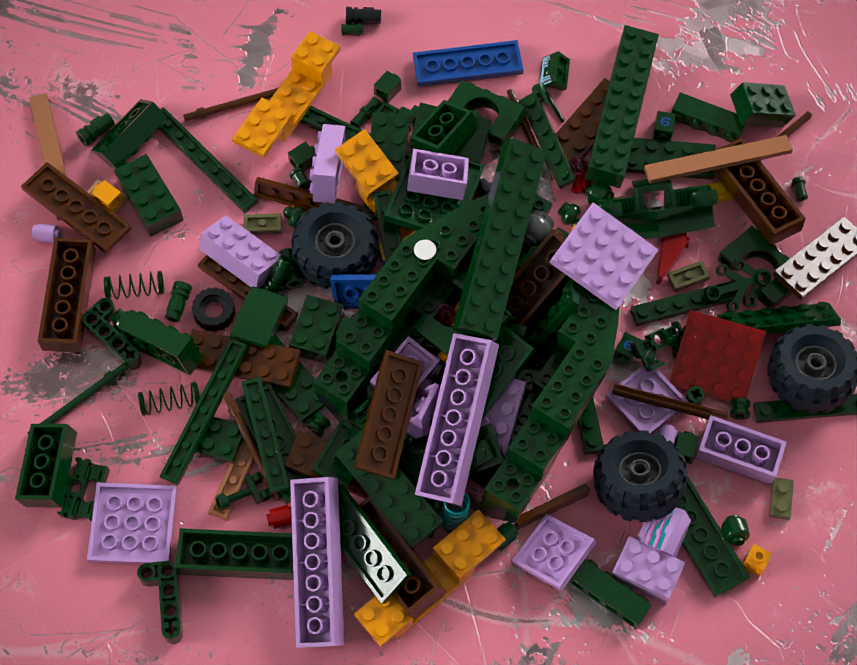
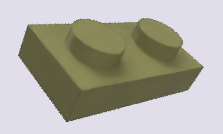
[244,213,282,234]
[667,261,710,292]
[769,477,794,520]

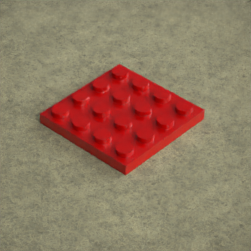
[669,310,766,402]

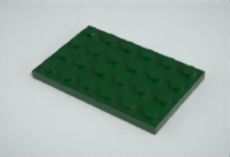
[383,147,485,231]

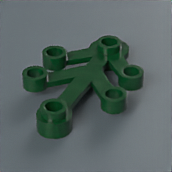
[704,259,771,312]

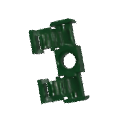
[630,321,683,372]
[57,457,110,521]

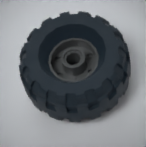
[292,201,379,289]
[767,324,857,414]
[593,430,687,523]

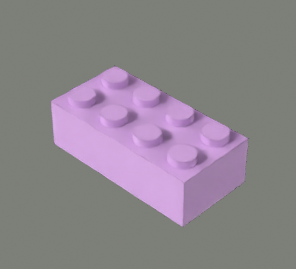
[309,124,345,204]
[198,215,281,288]
[695,415,787,485]

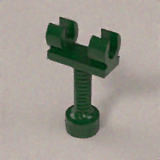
[215,472,272,511]

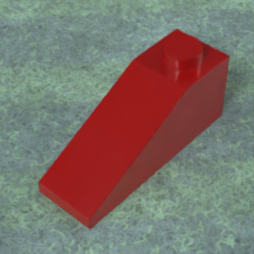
[656,232,690,285]

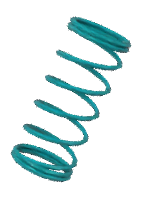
[442,492,470,533]

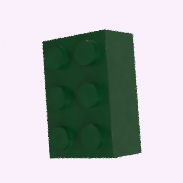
[730,82,796,127]
[410,100,477,155]
[289,295,344,364]

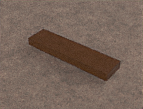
[515,483,590,530]

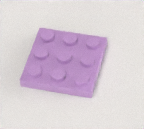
[606,364,688,434]
[512,514,596,591]

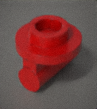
[571,174,591,194]

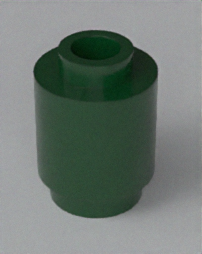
[496,522,519,551]

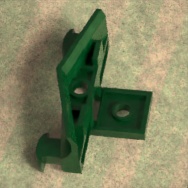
[597,179,718,239]

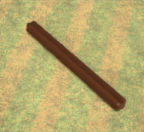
[612,384,728,421]

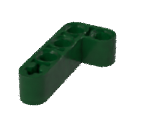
[82,298,142,370]
[137,561,183,644]

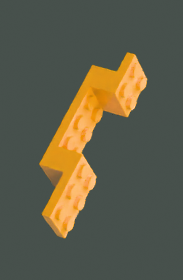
[232,31,341,158]
[334,129,416,242]
[354,509,506,647]

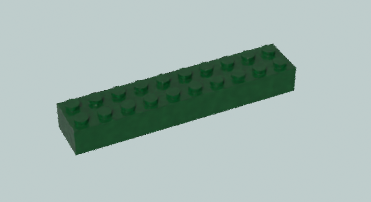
[584,25,659,188]
[452,138,547,341]

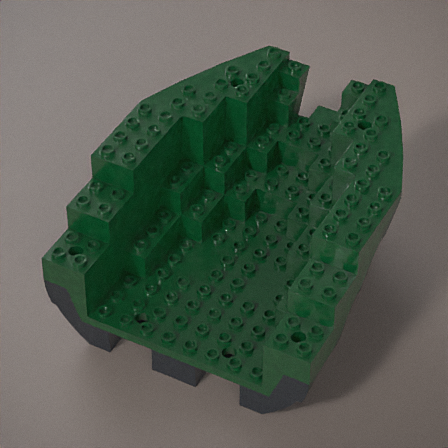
[313,194,620,523]

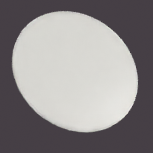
[414,240,436,260]

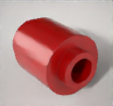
[266,505,292,529]

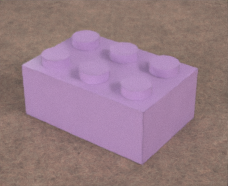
[407,149,469,200]
[612,536,685,605]

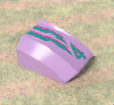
[637,507,691,558]

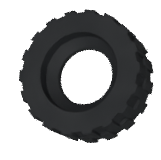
[192,287,235,332]

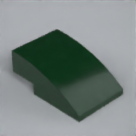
[230,286,288,349]

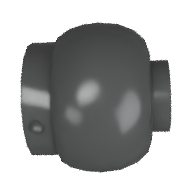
[523,210,554,247]

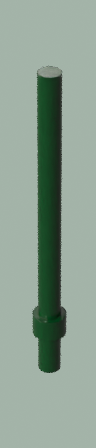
[27,363,128,435]

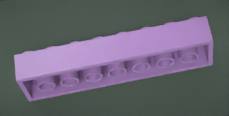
[415,333,499,506]
[290,477,345,648]

